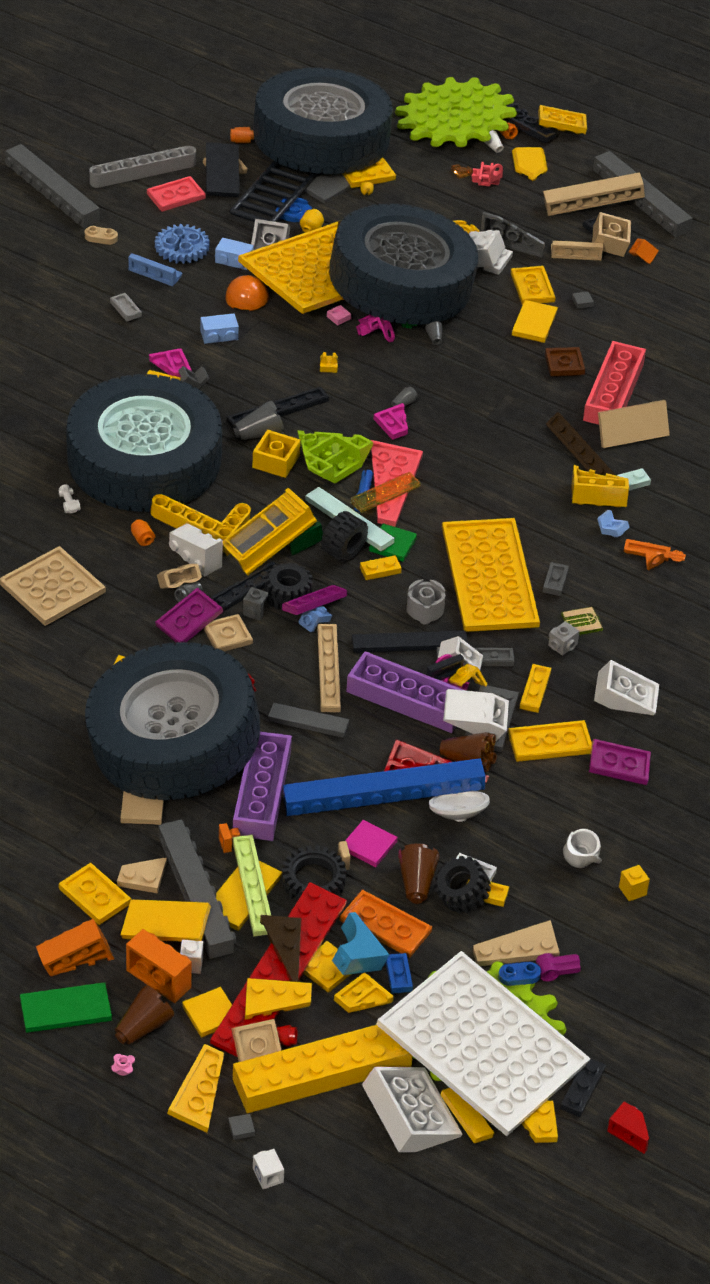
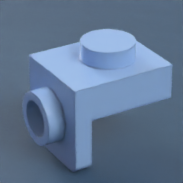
[598,510,630,537]

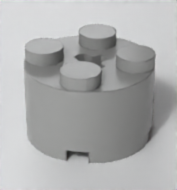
[406,579,446,624]

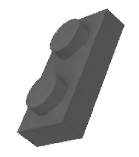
[543,562,569,596]

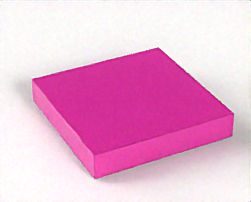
[345,820,398,867]

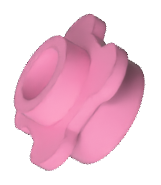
[112,1054,135,1076]

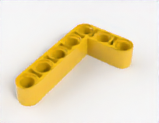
[151,494,251,540]

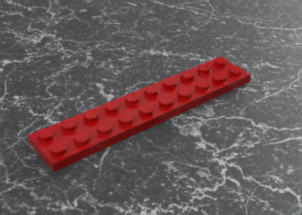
[210,882,347,1057]

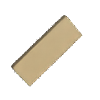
[551,241,603,260]

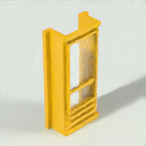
[222,488,317,575]

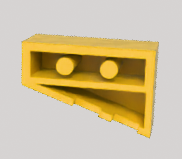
[572,465,629,507]

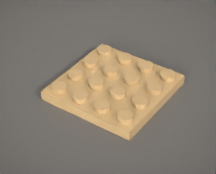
[0,546,106,626]

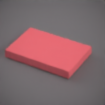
[147,176,206,212]

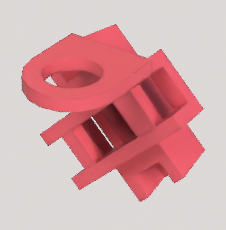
[472,162,503,186]

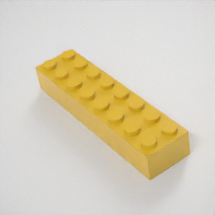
[233,1025,412,1113]

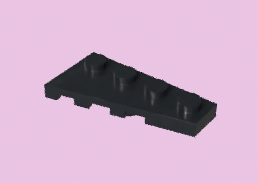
[503,102,556,143]

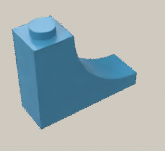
[332,912,389,975]

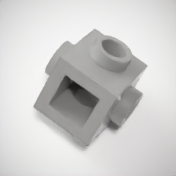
[548,621,579,655]

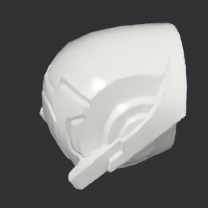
[563,829,602,868]

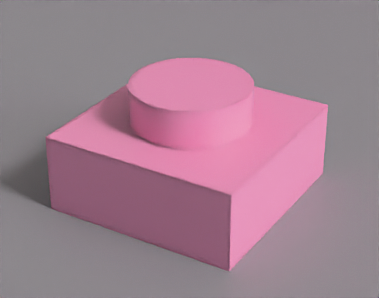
[327,305,351,326]

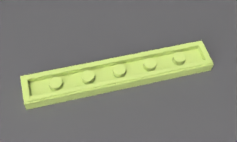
[232,835,271,937]

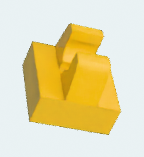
[320,352,338,373]

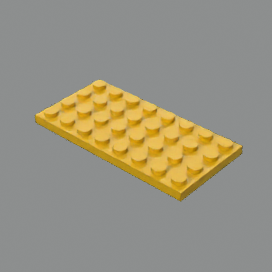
[442,518,540,632]

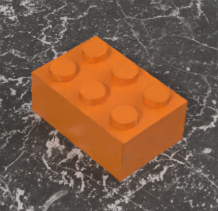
[126,929,192,1003]

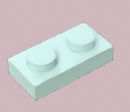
[617,468,651,491]

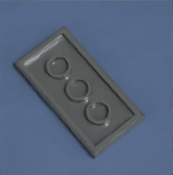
[304,172,351,204]

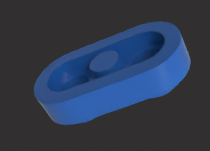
[498,962,541,986]

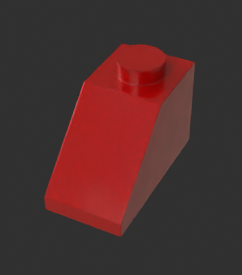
[608,1102,649,1154]

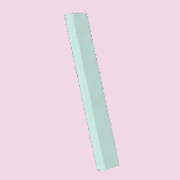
[305,487,394,551]

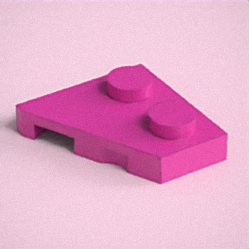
[374,403,408,440]

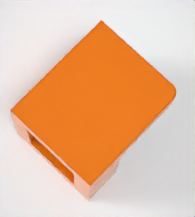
[629,238,659,264]

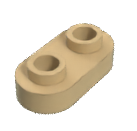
[85,226,118,245]

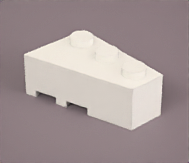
[169,523,223,577]

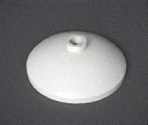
[429,791,490,822]

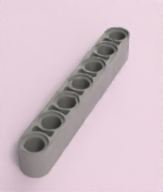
[89,146,196,188]

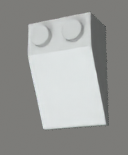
[594,660,659,715]

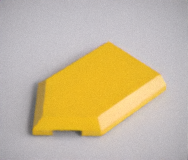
[512,147,548,181]

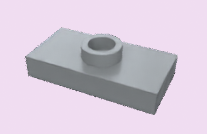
[110,293,142,322]

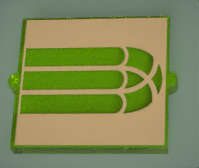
[561,607,603,635]

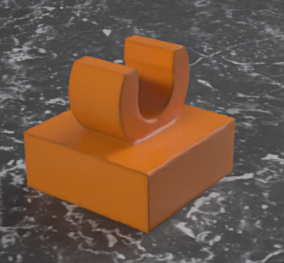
[219,823,240,853]

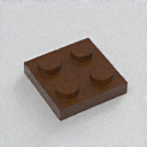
[545,347,585,376]

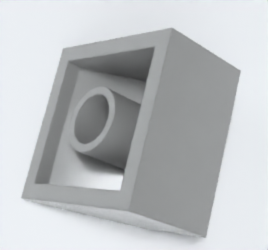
[251,219,291,250]

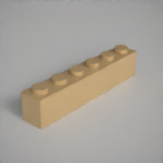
[543,172,645,216]

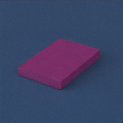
[155,588,223,642]
[589,739,651,785]

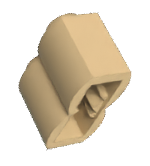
[157,564,202,589]

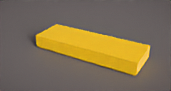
[520,664,551,713]
[441,1088,494,1144]

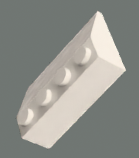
[362,1067,462,1152]

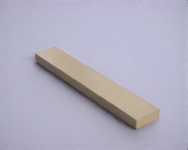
[317,624,341,712]

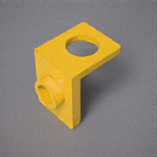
[449,664,488,687]

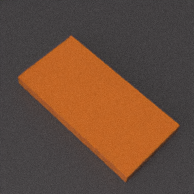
[340,890,432,958]

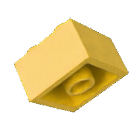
[252,430,301,478]

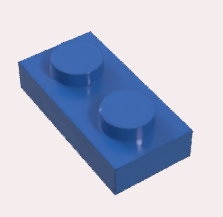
[386,953,413,993]

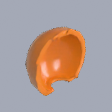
[225,275,269,311]

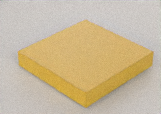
[182,987,232,1038]

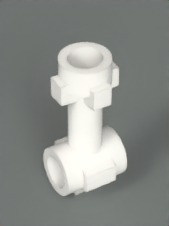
[59,484,80,514]

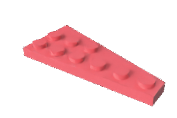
[371,440,423,527]

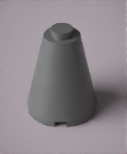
[233,400,284,441]

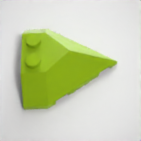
[297,430,373,483]

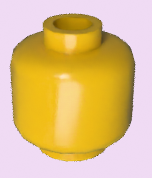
[300,209,324,233]

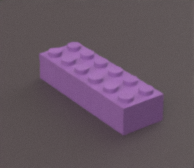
[346,652,466,733]
[233,732,292,841]

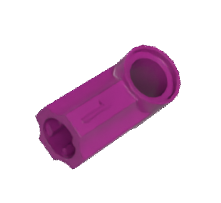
[536,953,581,981]

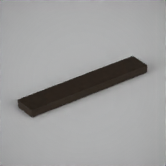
[546,412,617,476]

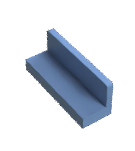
[128,253,182,286]

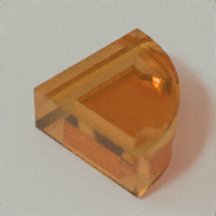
[451,164,473,179]

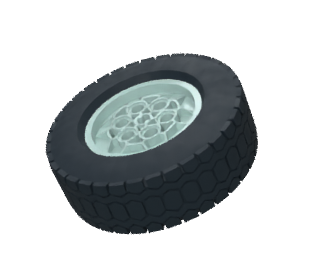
[66,374,222,512]

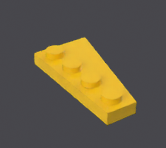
[167,1044,224,1133]

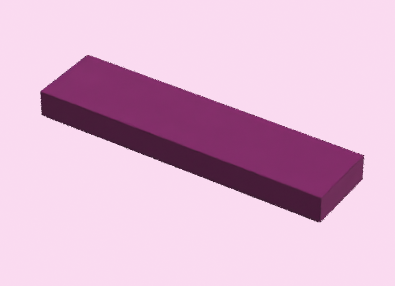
[282,585,347,615]

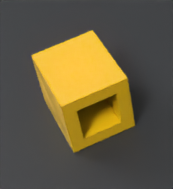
[619,865,650,901]

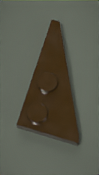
[260,915,301,982]

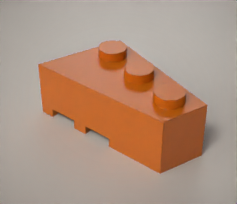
[36,918,114,976]

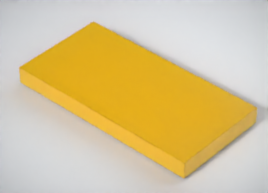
[508,720,592,762]
[216,861,282,931]
[121,899,211,941]

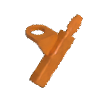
[624,539,686,571]

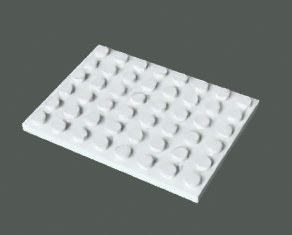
[376,951,590,1136]

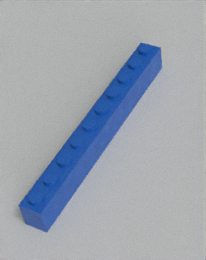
[283,758,486,816]

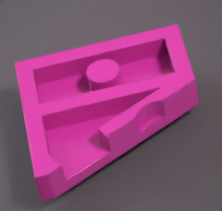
[149,348,192,377]

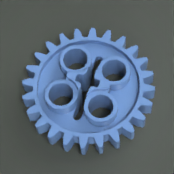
[155,224,209,264]

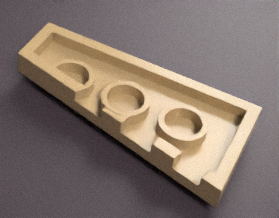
[473,920,560,966]

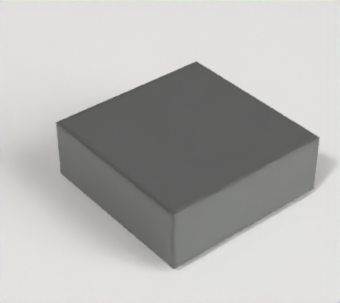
[572,291,594,309]
[228,1114,255,1140]

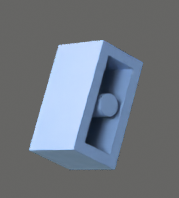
[215,238,254,270]
[200,314,239,344]

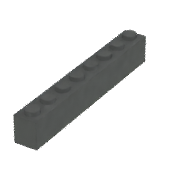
[5,144,100,228]
[593,151,693,238]
[158,819,236,959]

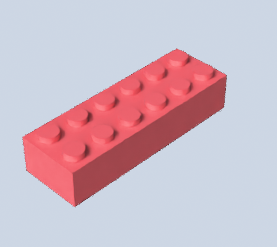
[583,341,646,425]

